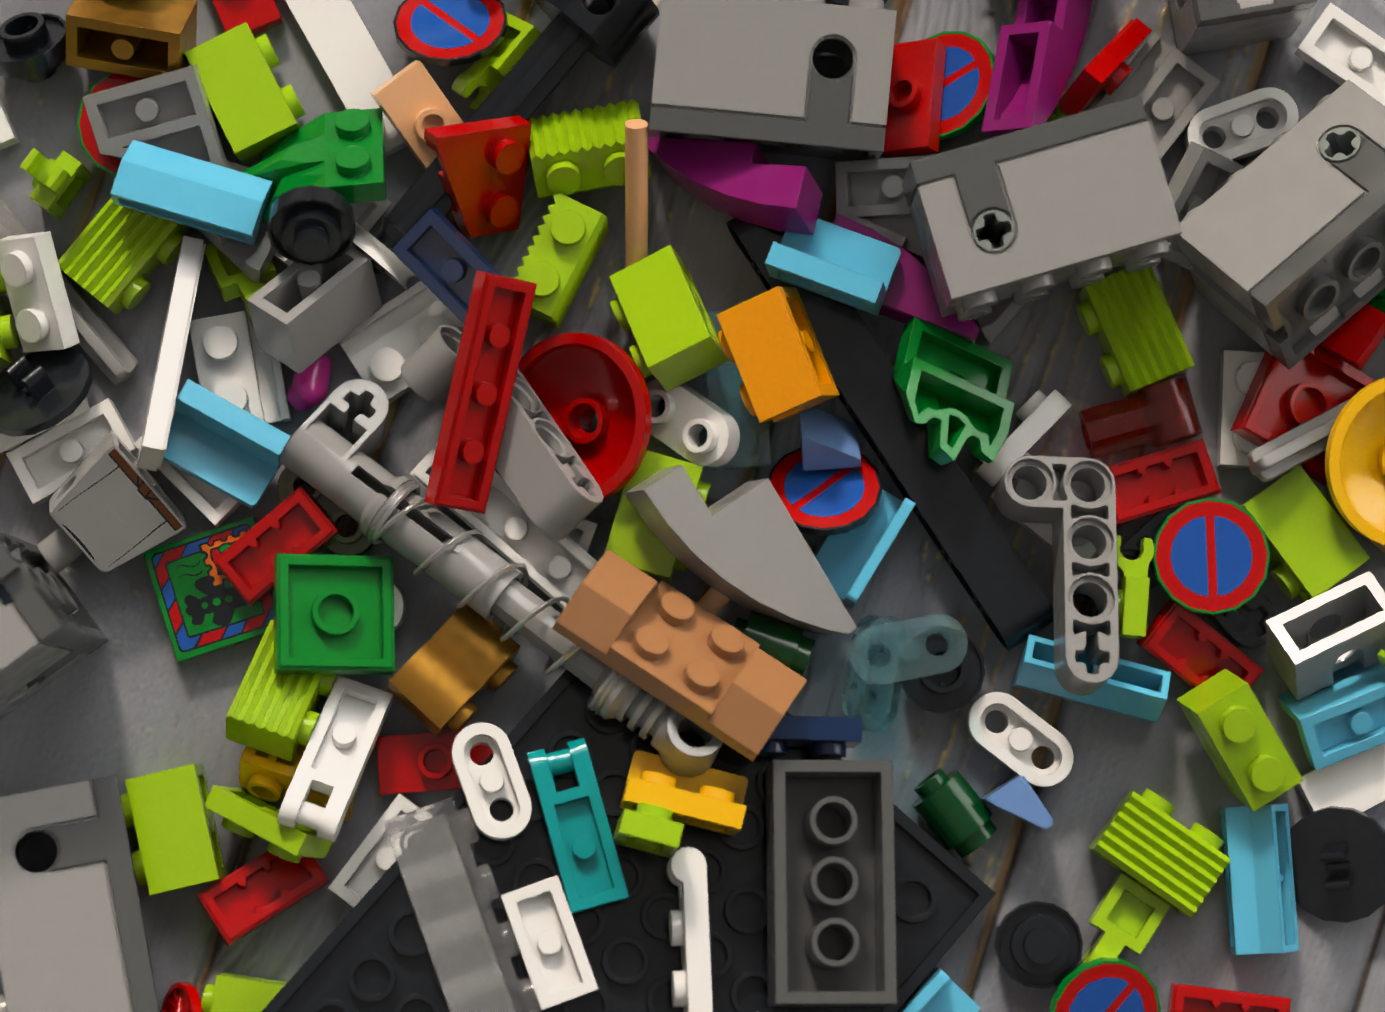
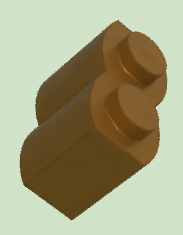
[386,605,521,738]

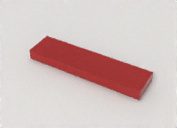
[424,270,537,514]

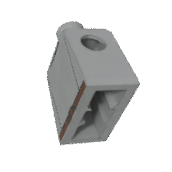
[37,430,186,573]

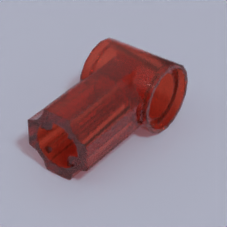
[1078,377,1203,459]

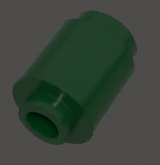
[734,610,816,676]
[912,768,997,858]

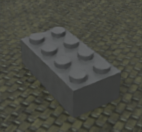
[766,760,897,1007]

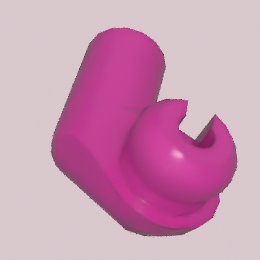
[286,354,332,412]

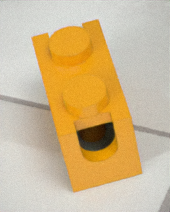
[716,286,840,423]

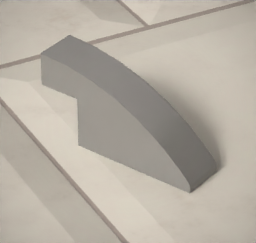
[625,465,857,635]

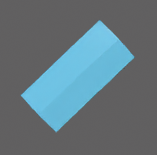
[110,140,273,246]
[1012,634,1171,723]
[1219,803,1300,955]

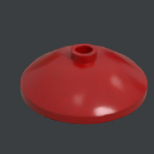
[518,332,652,502]

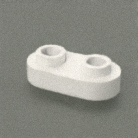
[1184,87,1299,161]
[646,379,740,467]
[976,389,1072,488]
[967,692,1074,787]
[452,722,532,841]

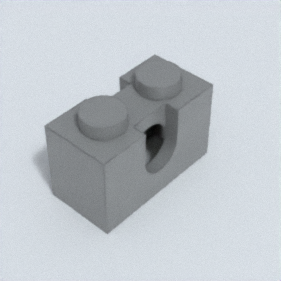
[1266,571,1385,701]

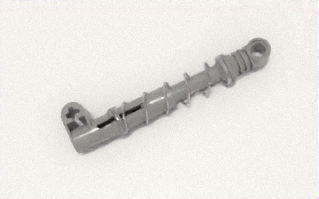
[280,379,723,777]

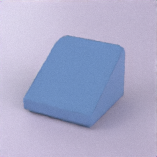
[798,407,861,471]
[981,775,1054,830]

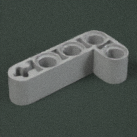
[401,325,604,540]
[994,456,1119,696]

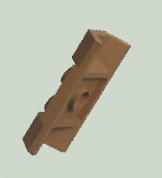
[552,549,807,762]

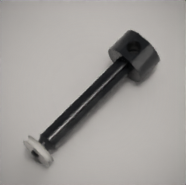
[352,0,659,291]

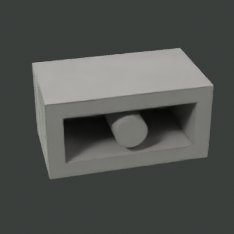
[246,246,382,374]

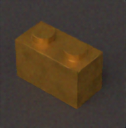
[66,0,197,79]

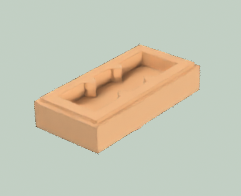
[370,60,464,170]

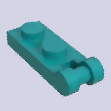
[526,738,629,914]

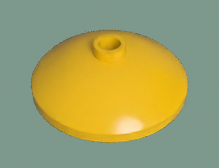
[1325,377,1385,546]

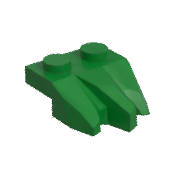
[243,108,387,221]
[892,317,1015,466]

